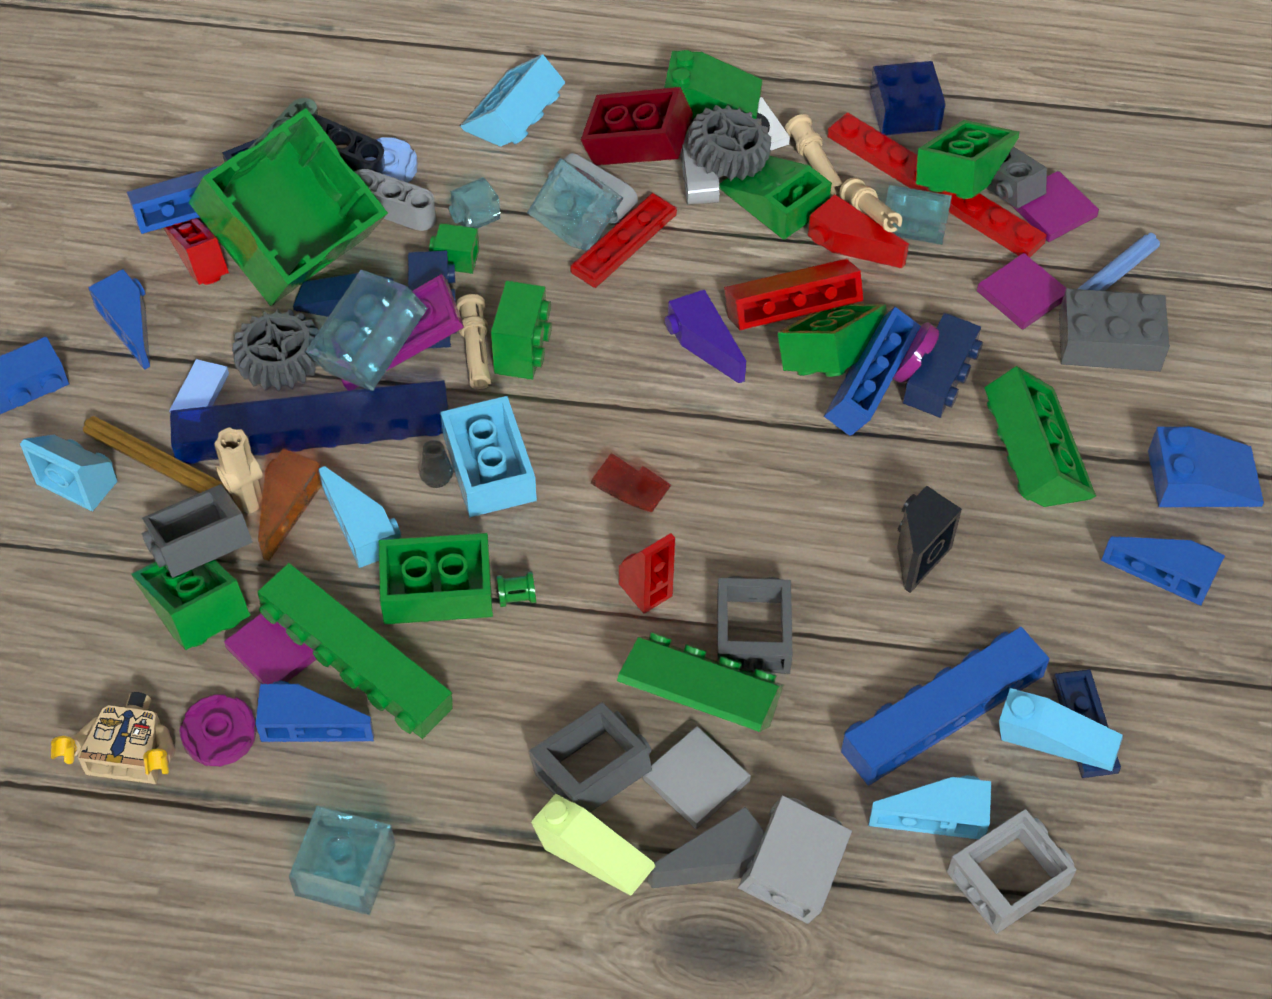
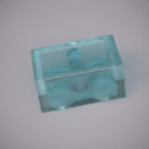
[885,185,952,245]

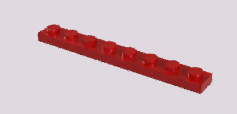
[827,112,1047,257]

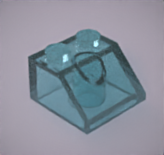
[527,158,623,251]

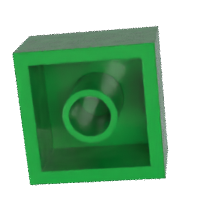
[491,281,552,380]

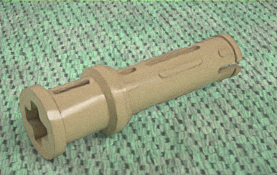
[785,114,843,197]
[839,178,902,232]
[456,294,491,389]

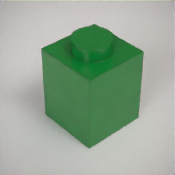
[429,223,480,274]

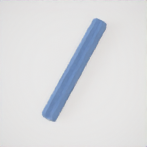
[1078,233,1160,291]

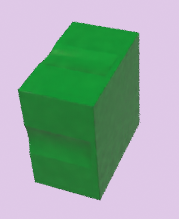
[189,108,388,306]

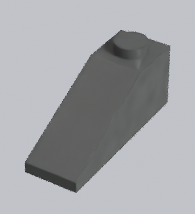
[648,807,765,888]

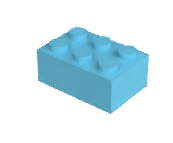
[440,396,537,518]

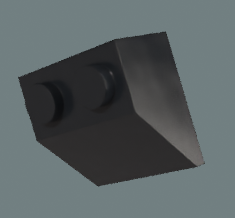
[897,486,962,593]

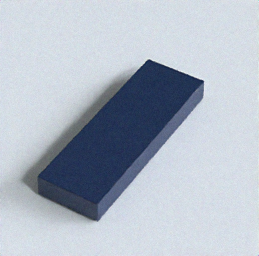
[1053,669,1121,778]

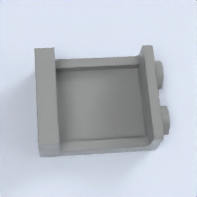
[738,795,852,924]

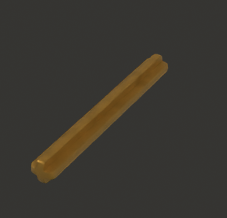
[83,416,227,493]

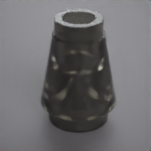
[419,440,454,488]

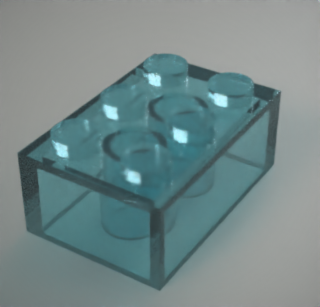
[305,270,428,391]

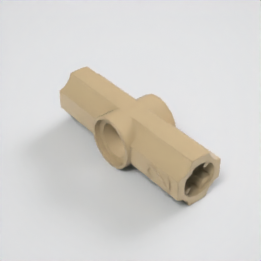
[214,427,263,514]

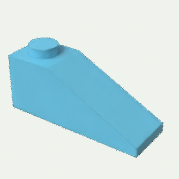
[318,466,401,568]
[999,688,1123,771]
[868,775,991,839]

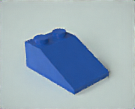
[1148,427,1264,507]

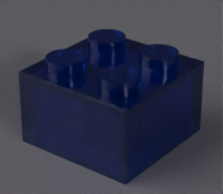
[869,61,946,135]

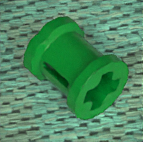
[497,571,536,607]

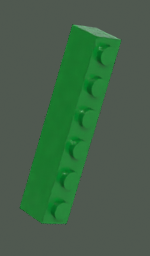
[257,563,453,739]

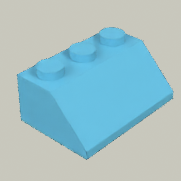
[460,54,565,147]

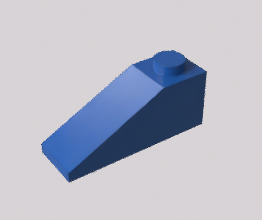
[88,269,150,370]
[1101,536,1225,606]
[256,681,374,742]

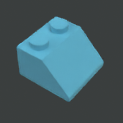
[20,435,118,512]

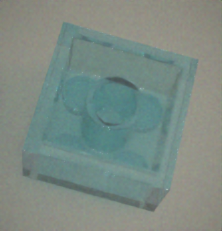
[289,806,396,915]

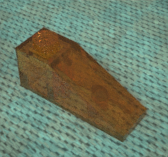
[258,448,322,561]

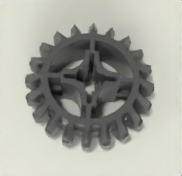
[687,105,771,181]
[232,308,324,392]

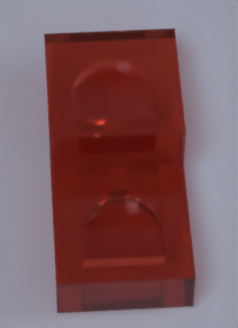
[591,453,671,512]

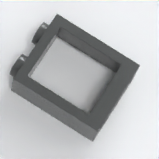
[141,484,253,578]
[717,576,793,674]
[529,702,652,812]

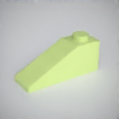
[531,794,655,896]

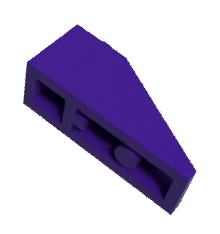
[665,289,747,383]

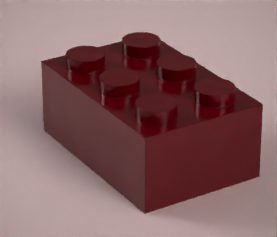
[580,87,693,166]

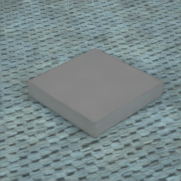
[643,727,751,829]

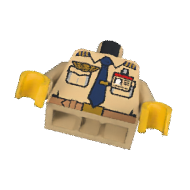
[50,692,175,784]

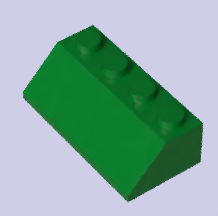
[984,366,1096,507]
[617,632,784,732]

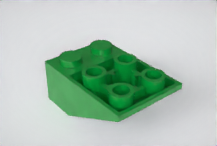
[719,156,832,240]

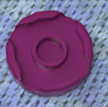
[893,322,939,383]
[179,694,257,767]

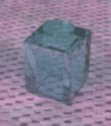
[449,177,501,228]

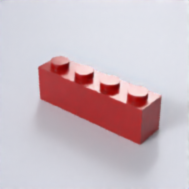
[724,258,864,330]

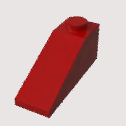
[808,194,909,268]
[164,218,229,285]
[619,533,675,614]

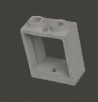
[947,809,1077,934]

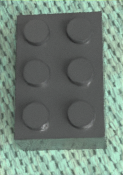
[1059,288,1170,372]

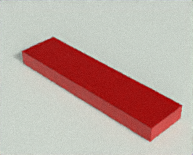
[571,193,677,288]

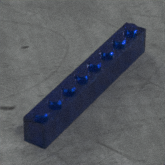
[170,380,448,464]

